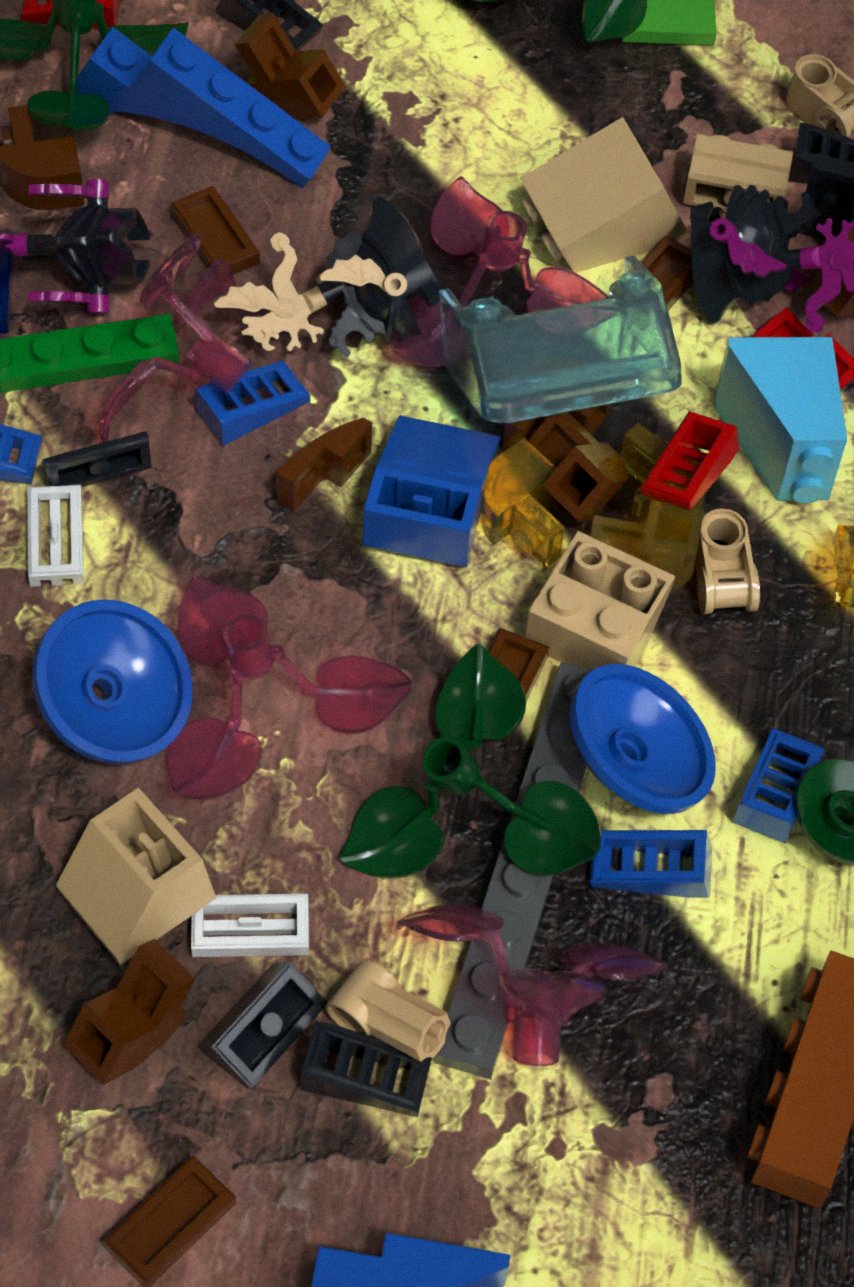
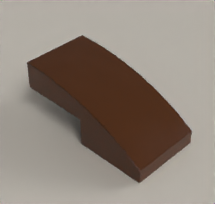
[276,417,372,512]

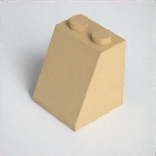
[520,117,690,274]

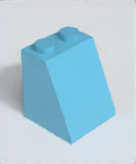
[714,337,847,503]

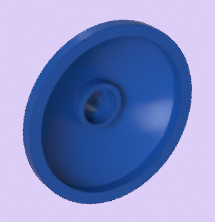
[32,600,193,765]
[569,664,716,814]

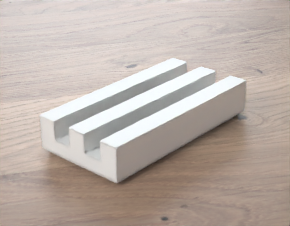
[27,485,84,587]
[191,894,309,957]

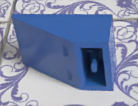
[363,415,500,567]

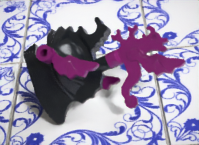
[0,179,150,314]
[690,185,854,333]

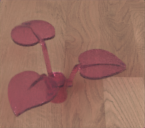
[389,176,619,367]
[100,233,252,442]
[166,576,412,799]
[396,904,668,1066]

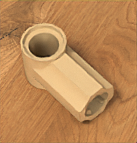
[325,960,451,1062]

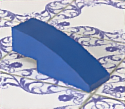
[311,1233,511,1287]

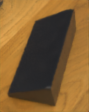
[41,431,152,487]
[198,961,328,1089]

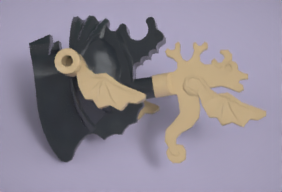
[214,197,449,357]

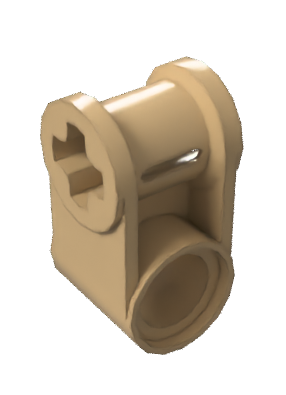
[786,54,854,138]
[693,508,760,615]

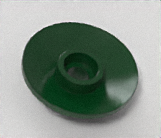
[795,759,854,865]

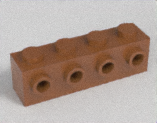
[747,950,854,1209]

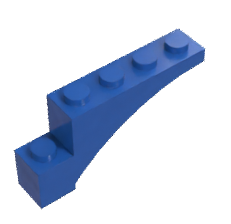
[77,27,331,188]

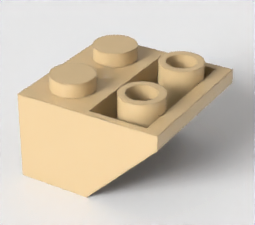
[525,531,675,670]
[56,787,216,965]

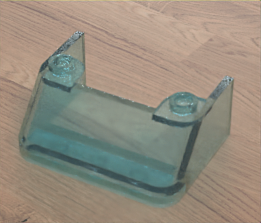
[439,255,682,423]

